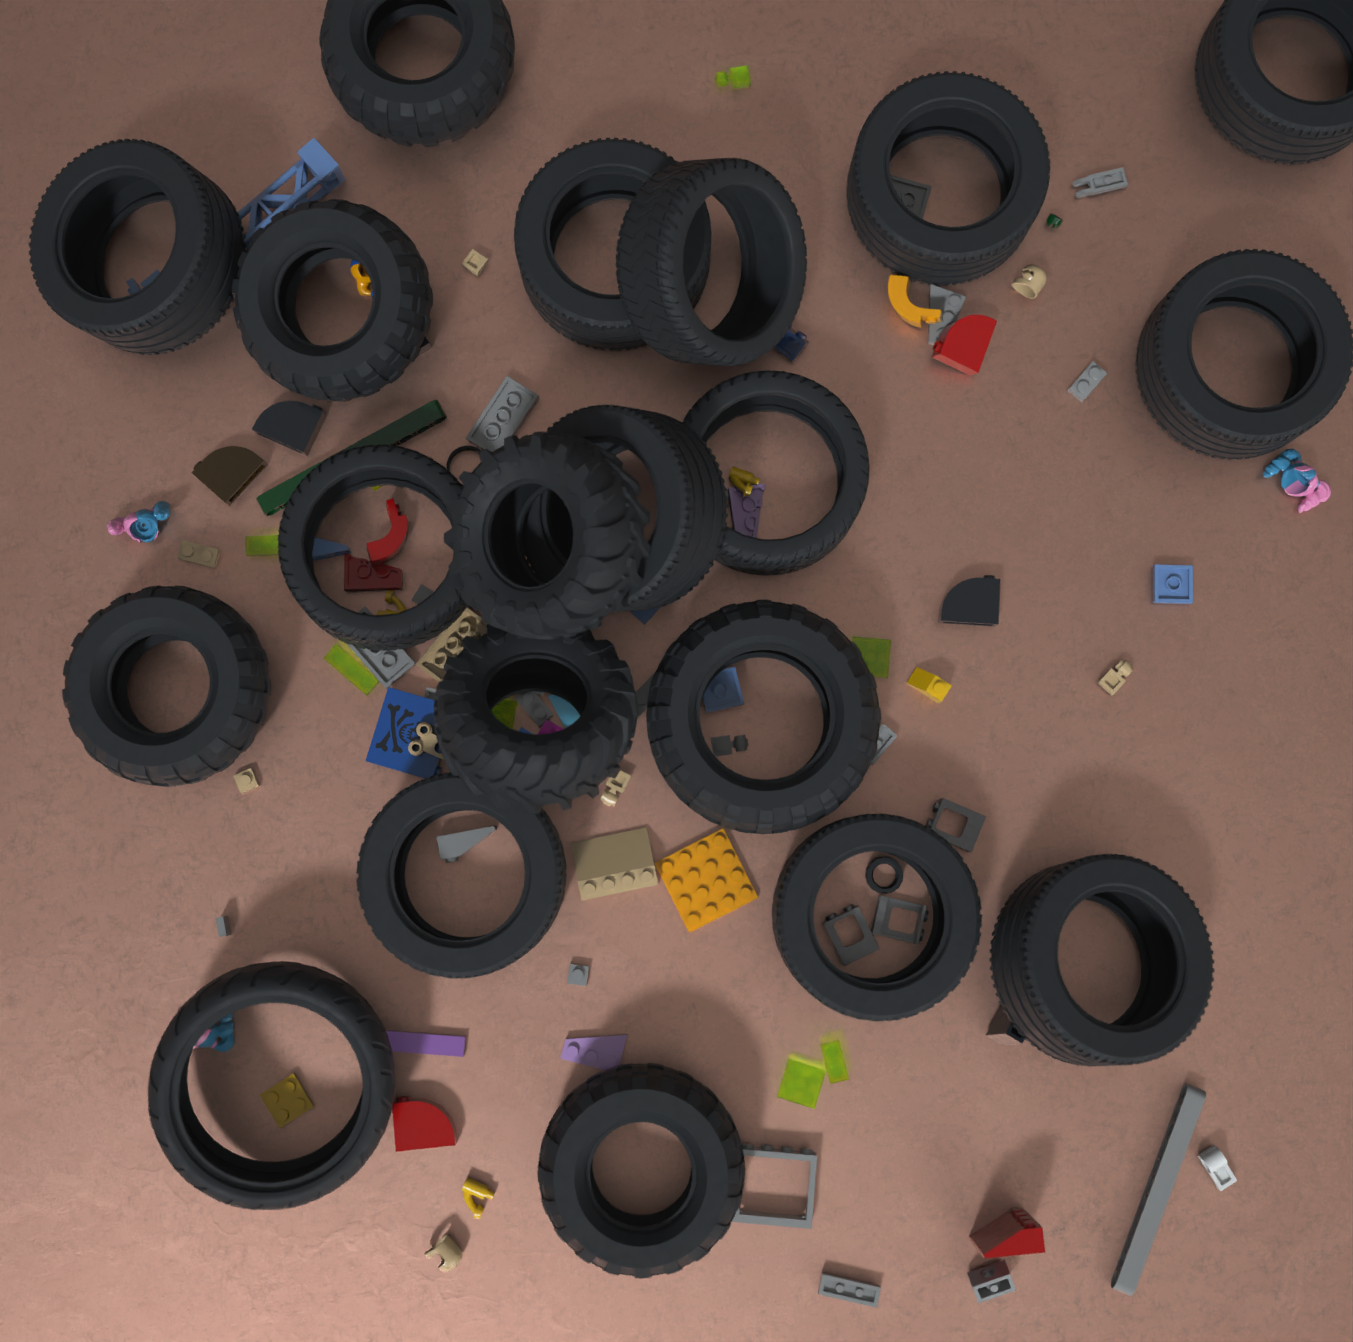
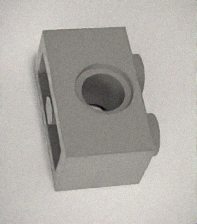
[967,1260,1016,1303]

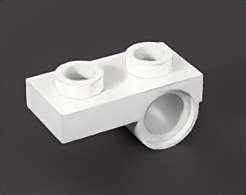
[1197,1145,1237,1191]

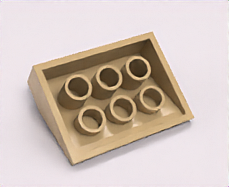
[416,608,487,682]
[571,827,658,901]

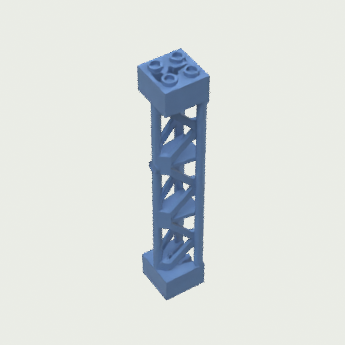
[140,138,345,288]

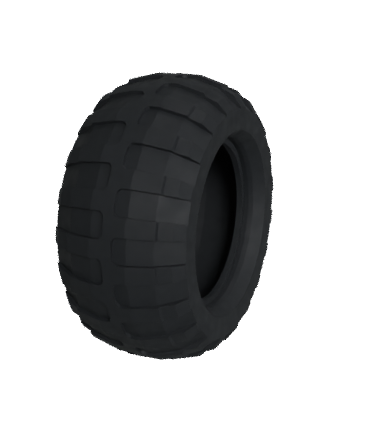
[646,599,881,834]

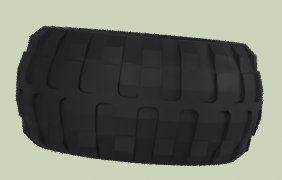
[319,0,515,147]
[232,199,433,402]
[62,585,271,787]
[537,1063,745,1279]

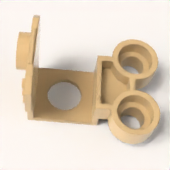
[408,722,446,765]

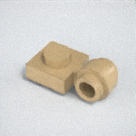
[1098,659,1134,696]
[600,770,631,806]

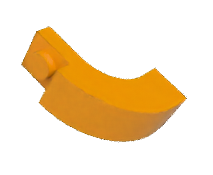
[888,275,943,328]

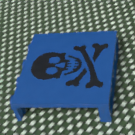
[365,687,442,779]

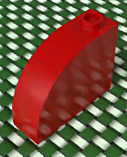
[932,314,997,376]
[392,1096,457,1152]

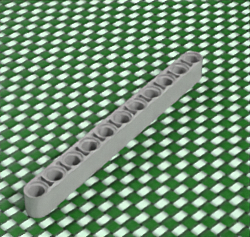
[1111,1084,1206,1296]

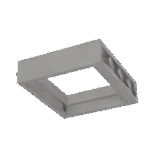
[732,1143,817,1229]

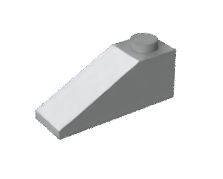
[437,826,497,863]

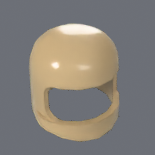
[1011,264,1047,299]
[424,1234,462,1272]

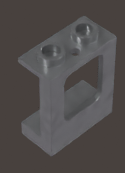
[926,798,986,852]
[871,895,929,944]
[823,904,879,966]

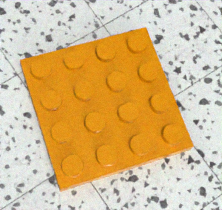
[654,829,758,933]

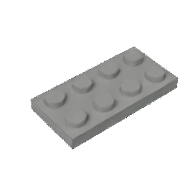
[466,376,539,452]
[347,606,416,689]

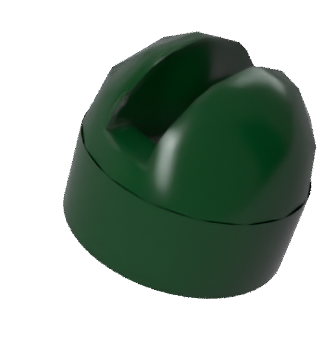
[1046,213,1063,229]

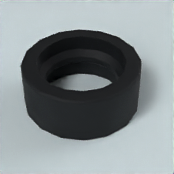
[865,857,903,894]

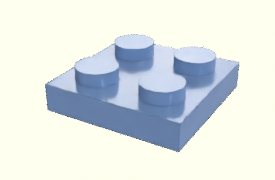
[1153,564,1193,604]
[703,667,744,713]

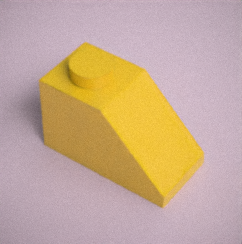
[906,667,952,704]

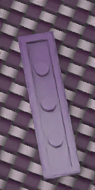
[387,1030,466,1057]

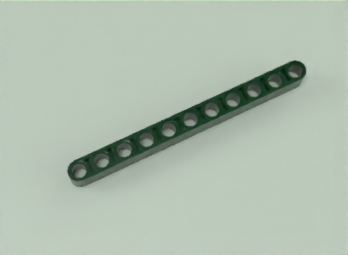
[256,400,447,516]

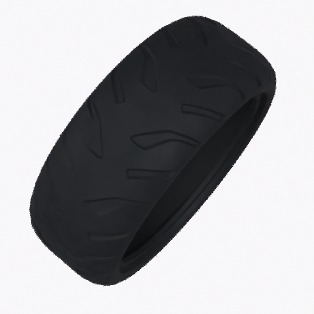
[148,961,395,1210]

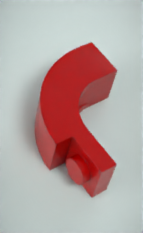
[366,499,407,566]

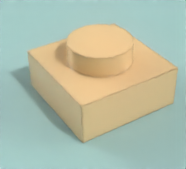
[462,249,488,276]
[233,768,260,794]

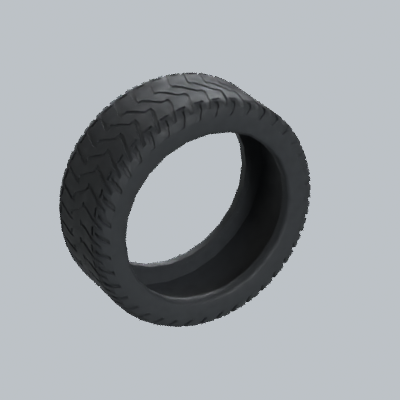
[616,158,807,366]
[683,370,870,576]
[278,445,468,651]

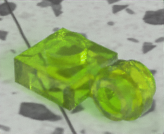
[715,66,751,89]

